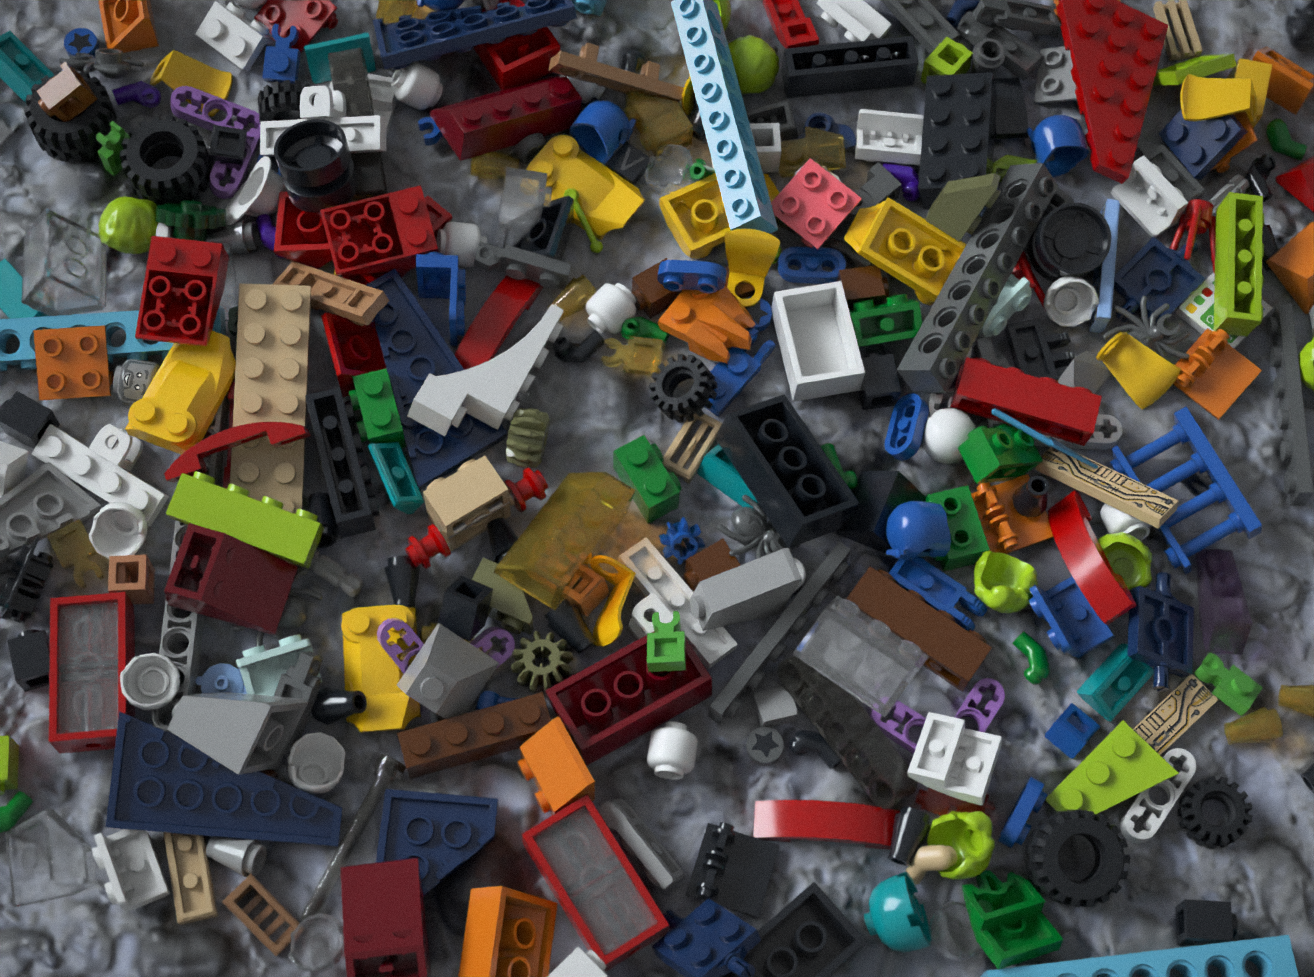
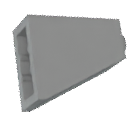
[690,548,802,631]

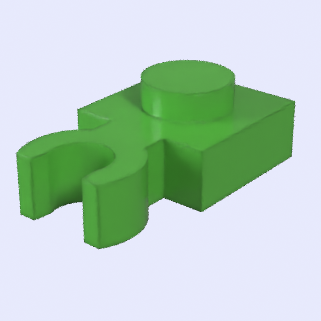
[96,121,130,176]
[647,611,686,672]
[1194,652,1263,716]

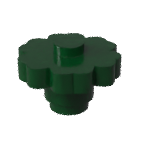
[156,200,227,242]

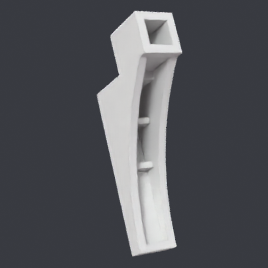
[407,304,564,436]

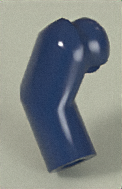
[946,0,980,28]

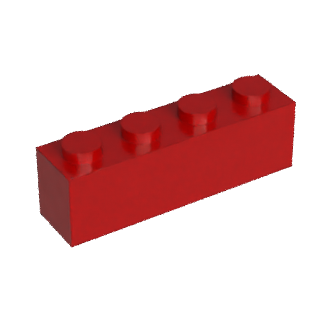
[950,357,1102,446]

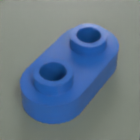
[777,247,846,284]
[657,260,727,294]
[884,393,929,461]
[997,776,1047,848]

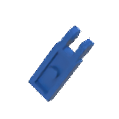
[704,328,776,417]
[889,556,987,631]

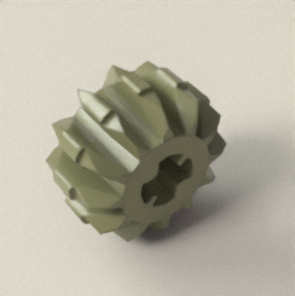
[505,408,550,468]
[511,631,573,693]

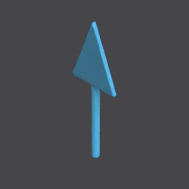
[991,408,1098,469]

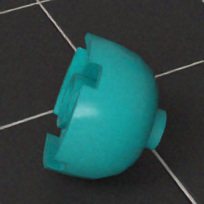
[864,871,932,952]

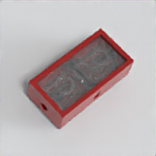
[49,592,135,754]
[522,795,669,972]

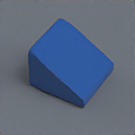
[1045,703,1101,759]

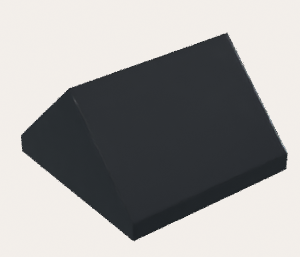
[511,196,574,261]
[835,471,926,559]

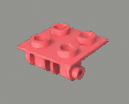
[771,158,862,250]

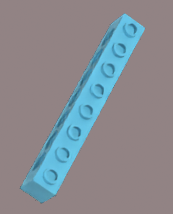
[671,0,778,233]
[0,305,226,372]
[980,935,1299,977]

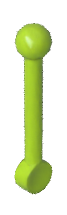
[564,188,603,253]

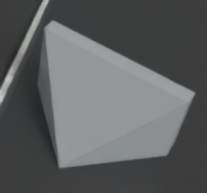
[1058,351,1112,394]

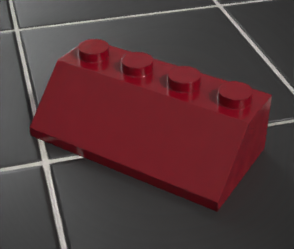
[430,76,582,161]
[545,630,712,766]

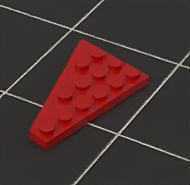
[1056,0,1168,184]

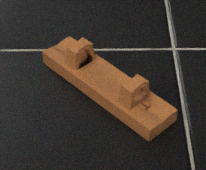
[548,43,683,107]
[273,261,389,326]

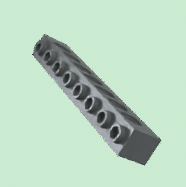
[897,163,1058,393]

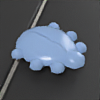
[195,663,247,694]

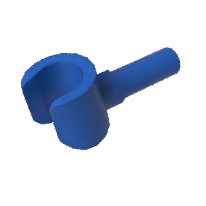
[475,691,519,711]

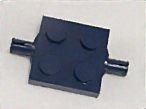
[1114,237,1206,324]
[1127,572,1194,692]
[652,899,761,977]

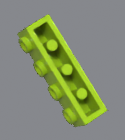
[1214,192,1265,337]
[165,471,324,569]

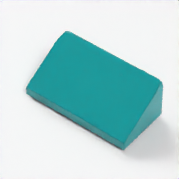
[0,31,55,103]
[304,33,376,84]
[0,258,51,319]
[368,442,424,514]
[697,444,759,508]
[1077,643,1154,722]

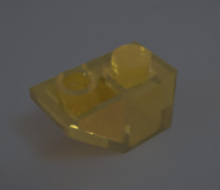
[623,91,693,160]

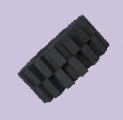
[258,80,315,124]
[649,354,717,422]
[1178,776,1253,849]

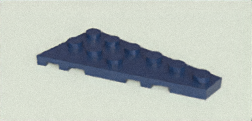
[372,0,577,70]
[367,268,508,491]
[105,711,343,846]

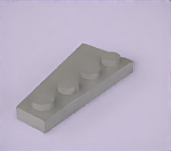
[0,462,101,558]

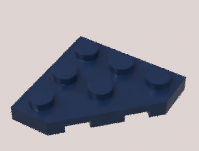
[376,789,499,897]

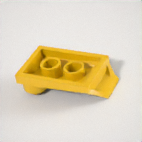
[520,135,645,240]
[659,173,779,259]
[844,197,966,306]
[125,331,236,455]
[341,605,421,733]

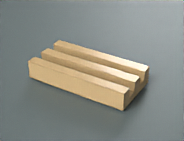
[1153,0,1203,61]
[662,413,722,484]

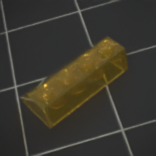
[494,472,636,611]

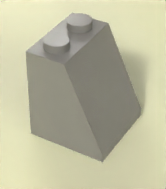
[167,692,308,775]

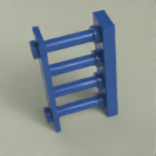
[1110,406,1262,575]

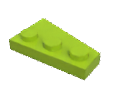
[1045,721,1179,815]

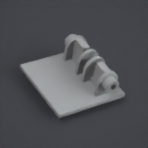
[1034,46,1078,104]

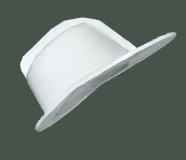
[225,156,286,226]

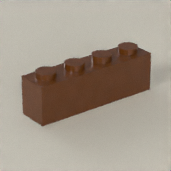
[842,566,992,692]
[397,692,551,779]

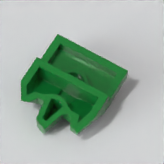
[962,870,1064,970]

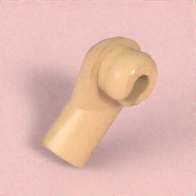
[905,845,957,884]

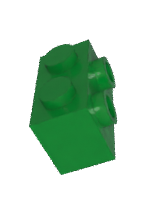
[849,294,922,347]
[349,368,406,448]
[957,424,1043,484]
[613,435,682,524]
[925,485,990,572]

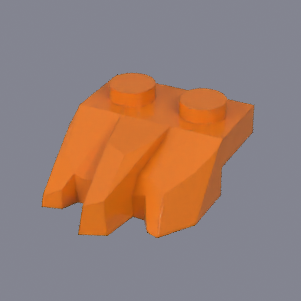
[658,287,756,363]

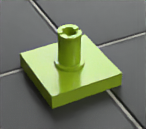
[1153,53,1237,86]

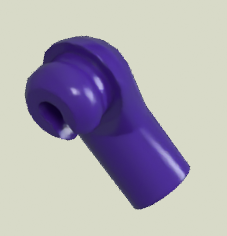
[112,81,161,108]
[883,163,920,201]
[256,214,283,258]

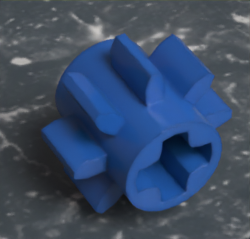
[659,517,705,565]

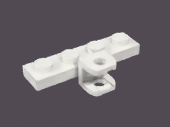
[260,86,387,157]
[32,424,169,527]
[617,537,738,669]

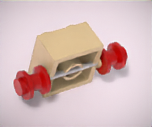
[405,456,548,569]

